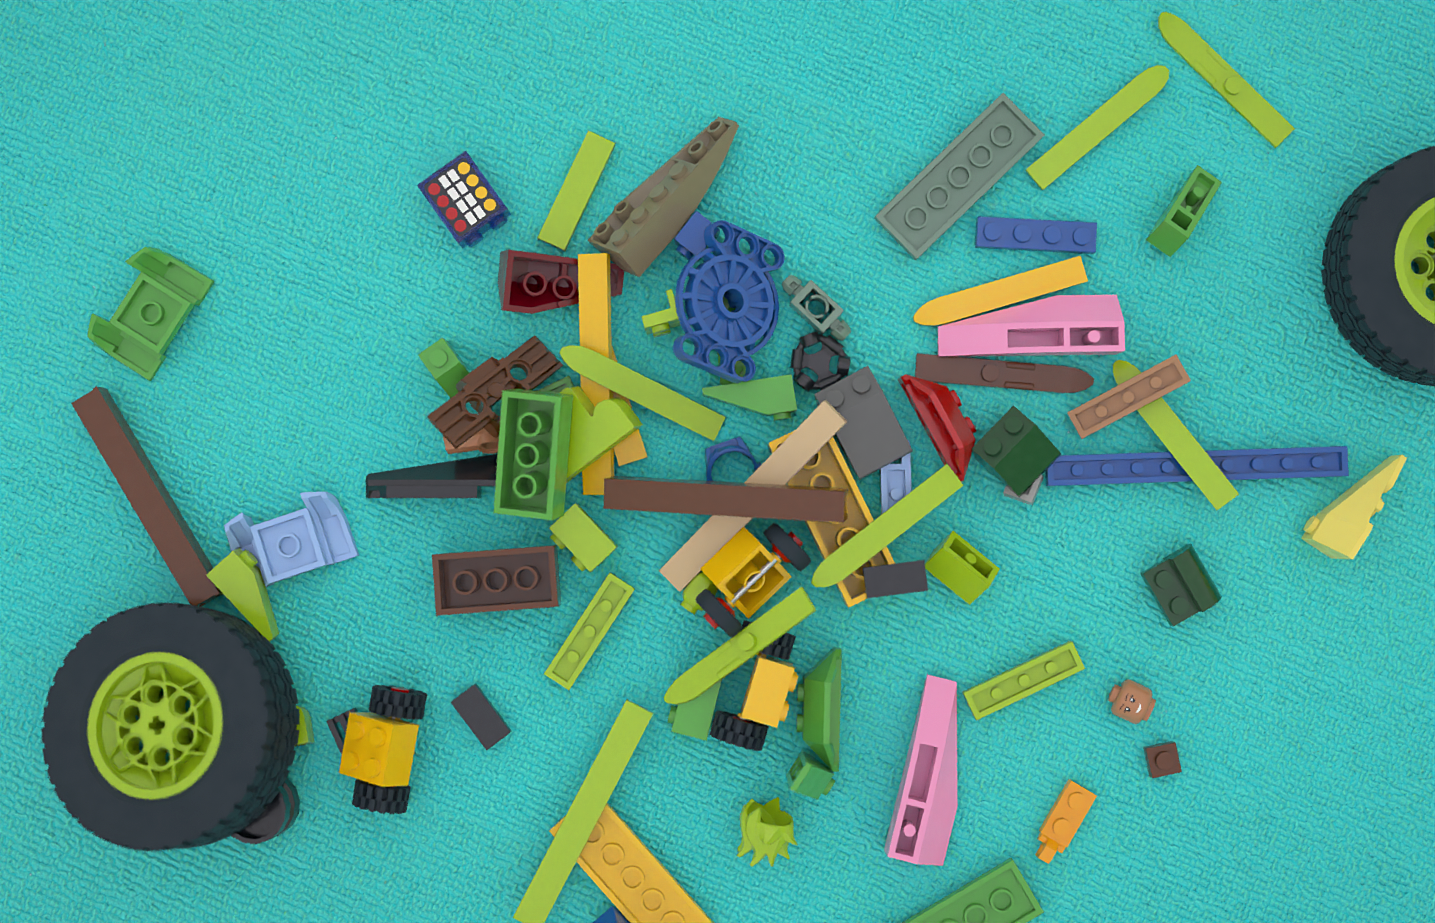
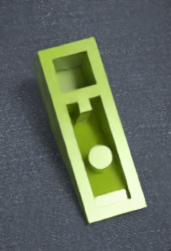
[206,548,280,642]

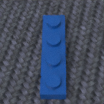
[975,216,1097,254]

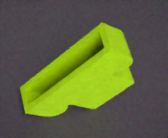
[560,386,643,483]

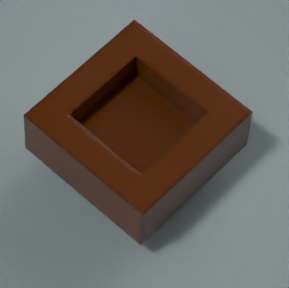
[1143,741,1182,778]

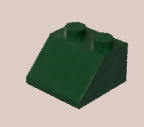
[972,406,1061,497]

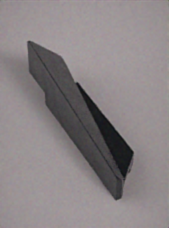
[366,454,498,498]

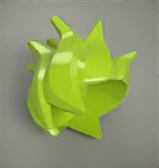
[737,797,797,867]

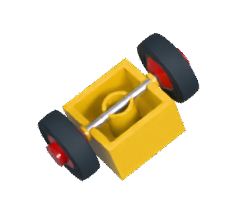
[695,523,811,638]

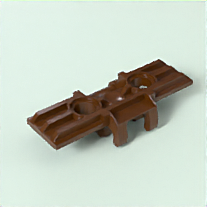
[427,335,563,449]

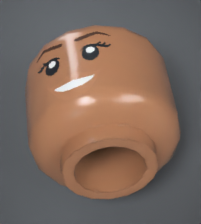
[1108,679,1156,724]

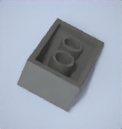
[814,366,913,480]

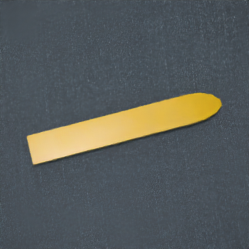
[913,256,1088,326]

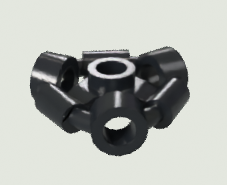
[790,331,850,392]

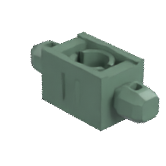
[782,275,851,341]

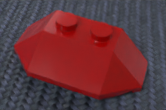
[897,374,976,482]

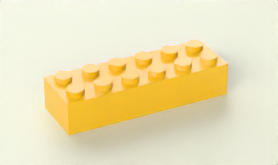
[767,430,895,607]

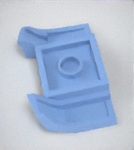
[224,492,359,587]

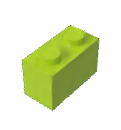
[549,503,618,572]
[925,531,1000,605]

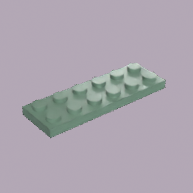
[874,93,1044,261]

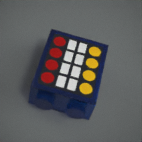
[417,151,511,248]

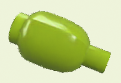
[680,572,718,615]

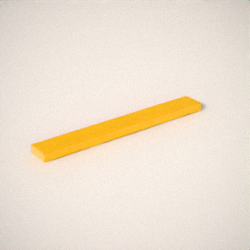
[578,253,614,495]

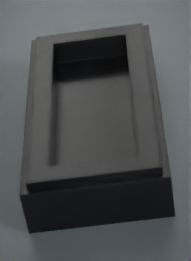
[862,560,928,598]
[451,683,512,750]

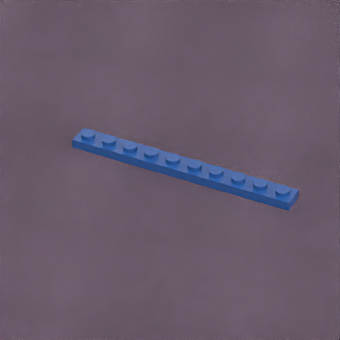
[1046,446,1349,486]

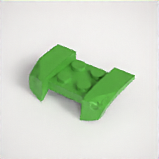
[87,247,215,382]

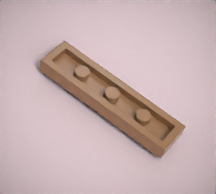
[1067,355,1191,439]

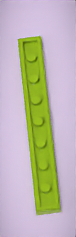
[513,699,653,923]

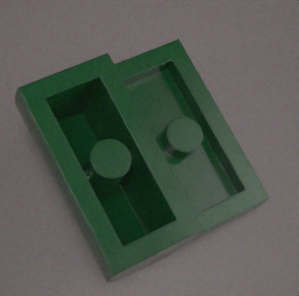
[1140,544,1222,626]

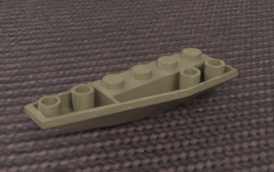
[588,117,739,277]

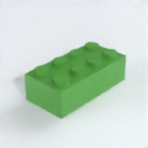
[493,388,573,521]

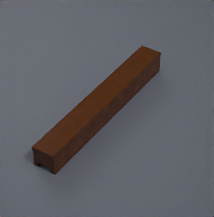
[71,386,224,607]
[604,476,849,523]

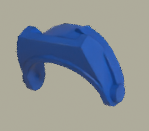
[705,436,761,481]

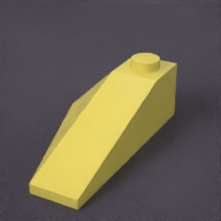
[1301,455,1407,560]

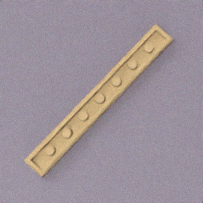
[659,400,848,592]

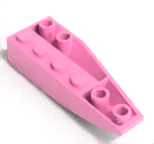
[937,295,1125,357]
[884,674,957,866]

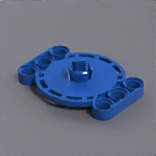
[673,220,785,383]

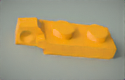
[1035,779,1097,864]

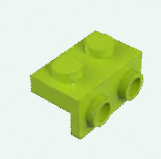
[641,289,681,337]

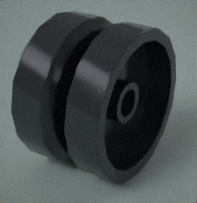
[231,778,300,844]

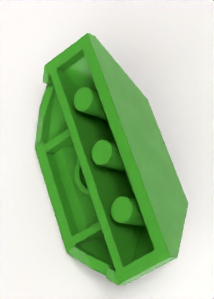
[796,647,842,772]

